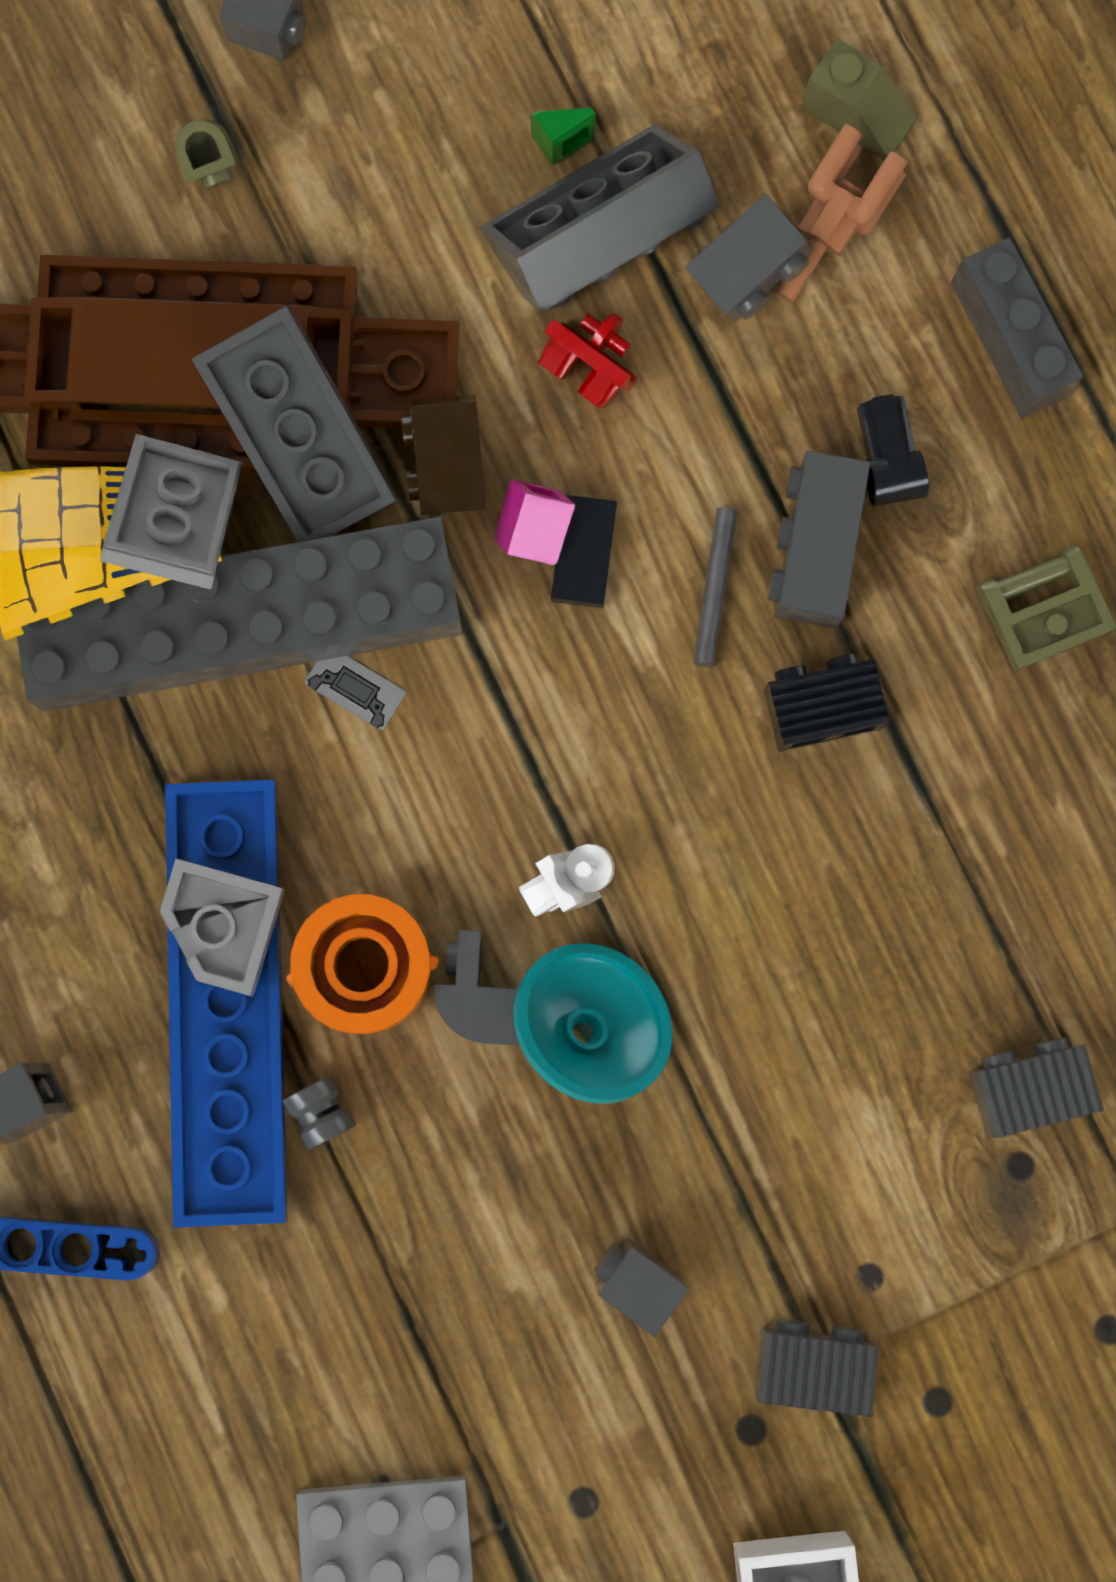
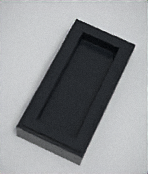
[551,495,617,609]

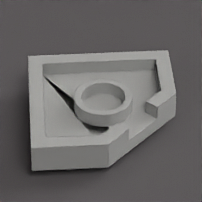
[160,859,285,997]

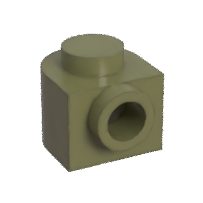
[175,119,240,188]

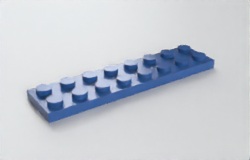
[165,780,288,1228]

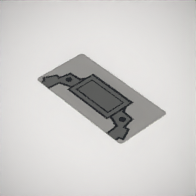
[304,656,406,730]

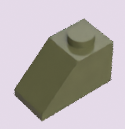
[801,38,917,160]

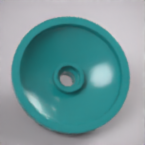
[513,943,672,1104]

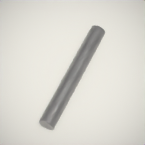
[693,508,737,668]

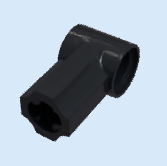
[857,394,929,507]

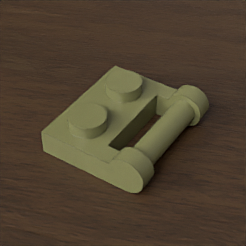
[975,544,1116,673]

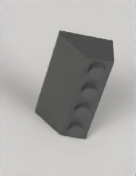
[479,124,720,313]

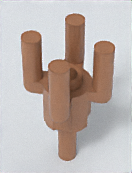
[775,124,908,303]

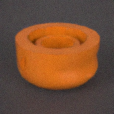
[286,894,439,1034]

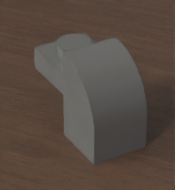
[433,930,520,1046]

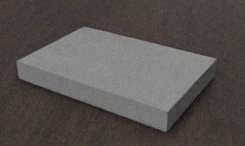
[100,434,242,590]

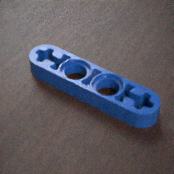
[0,1216,160,1280]

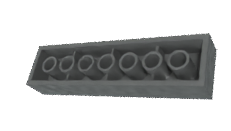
[17,517,463,712]

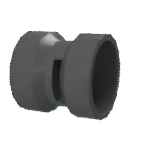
[283,1076,356,1151]

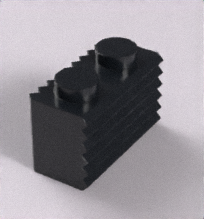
[764,654,889,752]

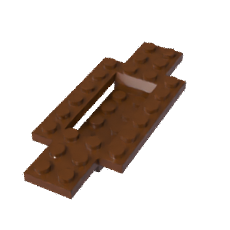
[0,254,460,474]

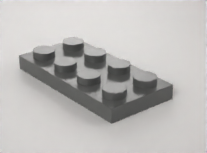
[191,304,398,542]

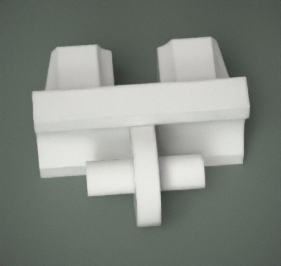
[519,844,615,917]

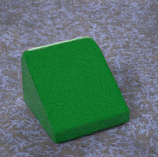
[531,108,596,165]

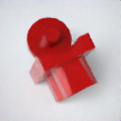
[538,313,638,408]

